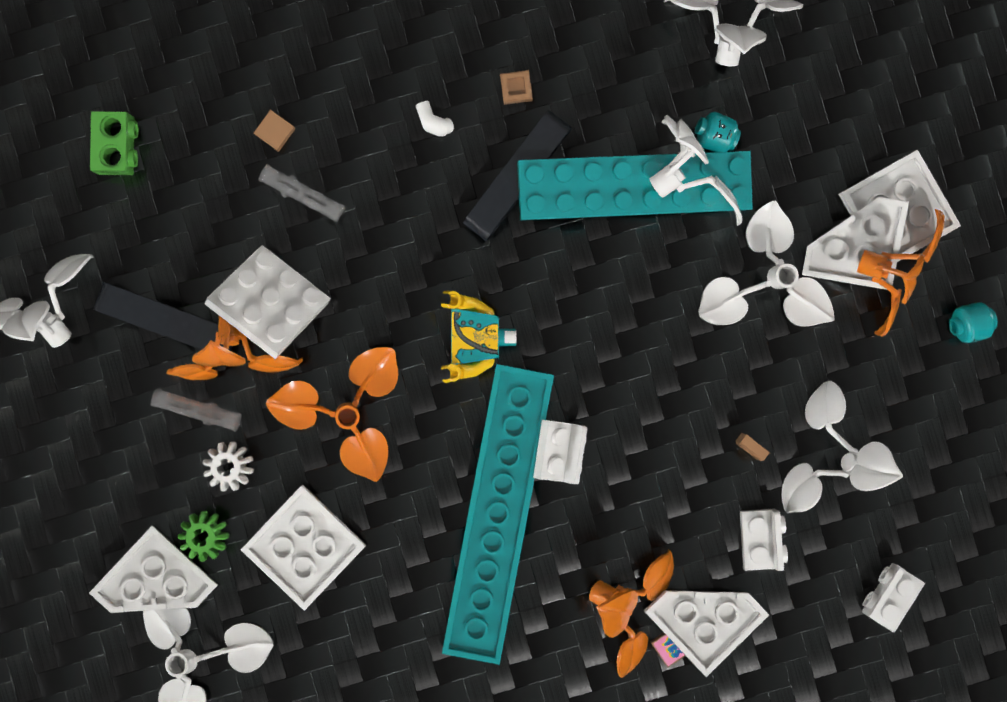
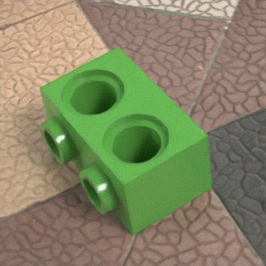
[90,112,139,175]

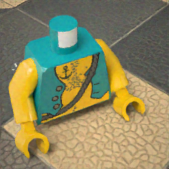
[441,291,516,383]

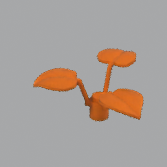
[857,209,945,337]
[167,316,303,380]
[266,347,398,482]
[589,550,674,678]

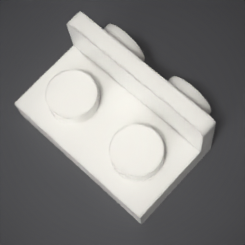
[533,420,587,484]
[740,509,788,571]
[862,563,925,632]

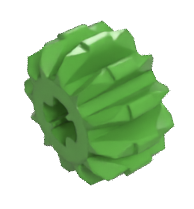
[178,511,229,562]

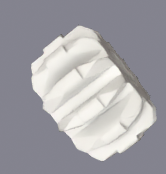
[203,442,254,491]

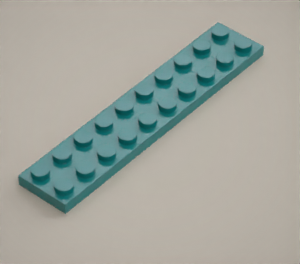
[442,364,554,665]

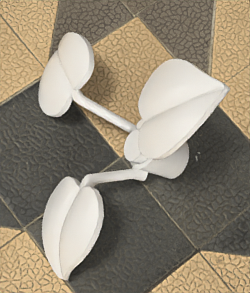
[664,0,803,66]
[649,115,742,226]
[699,201,835,327]
[0,254,93,347]
[781,380,903,513]
[143,608,274,702]

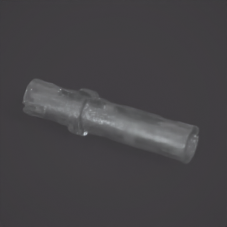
[259,164,345,222]
[151,389,241,431]

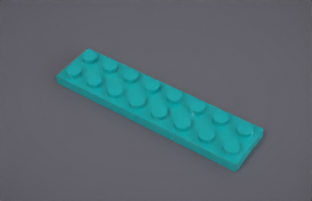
[517,151,753,220]

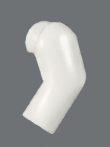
[415,101,454,136]

